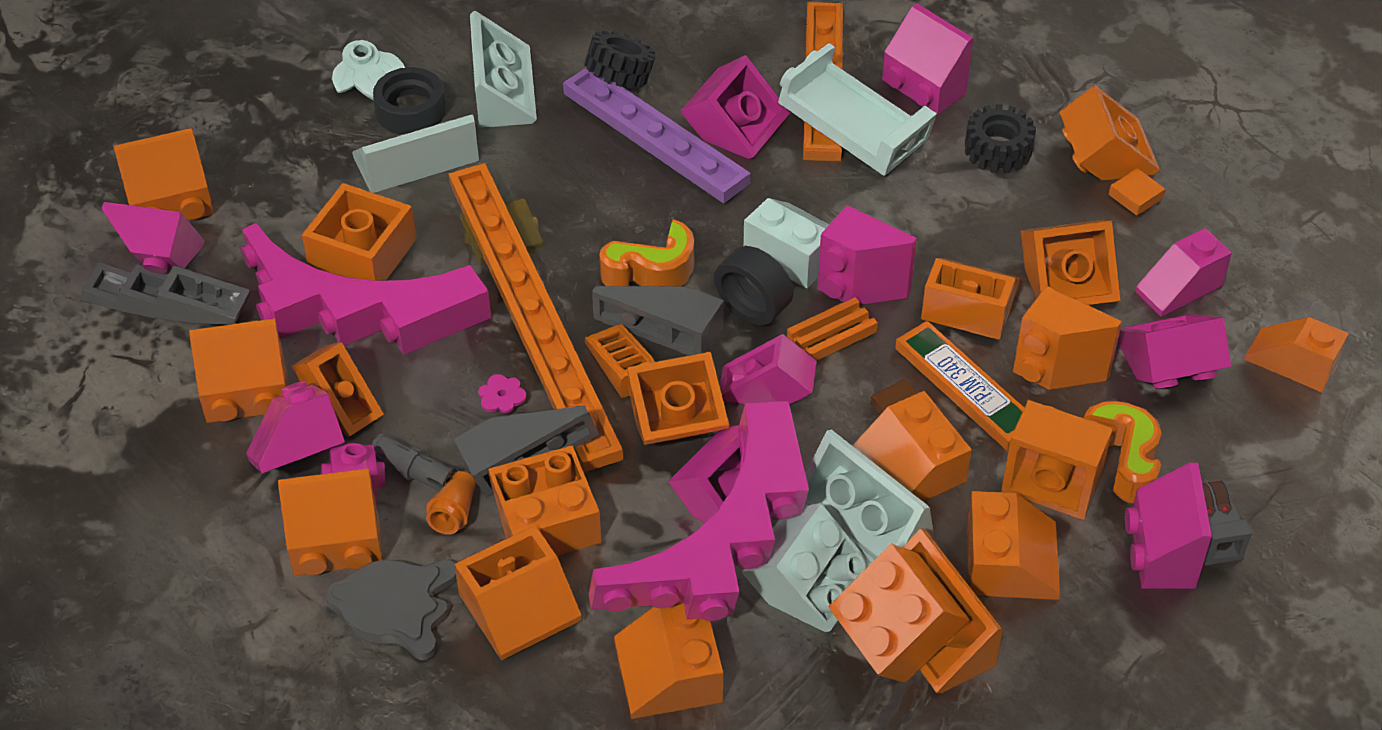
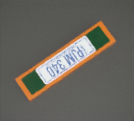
[895,321,1024,451]

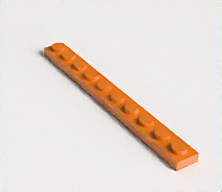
[448,163,623,473]

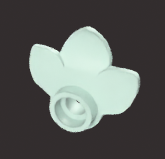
[332,40,405,100]

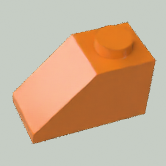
[1244,317,1349,393]
[291,342,384,437]

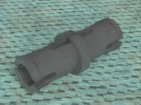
[372,433,457,492]

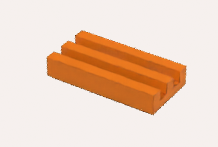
[787,297,878,361]

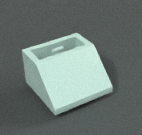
[742,503,871,632]

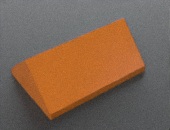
[903,528,1003,693]

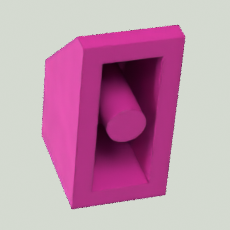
[1135,228,1232,317]
[719,334,817,404]

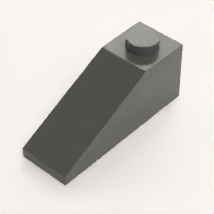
[592,286,724,356]
[454,405,600,498]

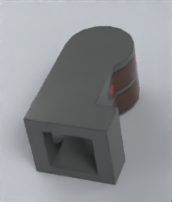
[1202,480,1252,565]

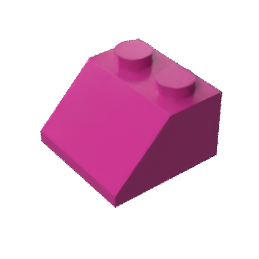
[882,3,973,115]
[680,55,790,159]
[817,205,917,305]
[1118,314,1232,388]
[246,381,345,473]
[668,425,774,523]
[1125,463,1212,589]

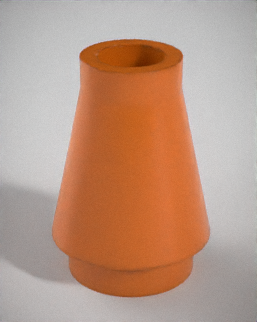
[426,471,477,535]

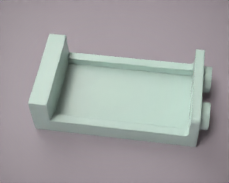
[778,43,937,176]

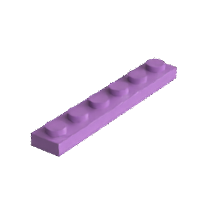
[563,67,750,204]

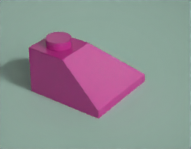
[102,202,204,274]

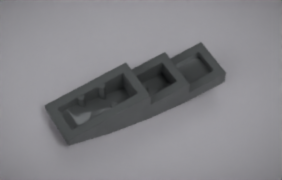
[81,262,250,324]

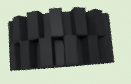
[584,31,656,88]
[964,104,1036,173]

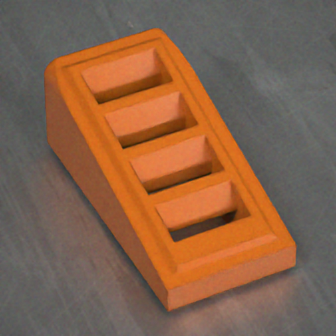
[585,323,655,399]

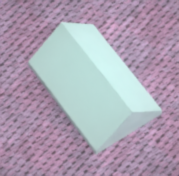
[470,10,537,128]
[352,114,479,193]
[804,430,934,563]

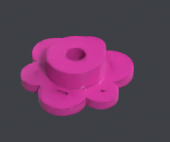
[478,374,526,413]

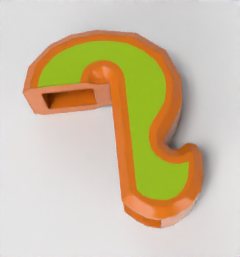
[599,219,694,287]
[1084,401,1162,503]

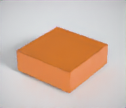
[1109,168,1166,216]

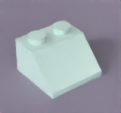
[743,198,829,288]

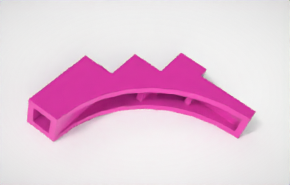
[240,223,491,355]
[589,401,809,621]

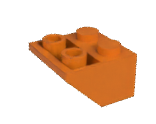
[921,258,1021,340]
[488,445,602,556]
[454,525,582,661]

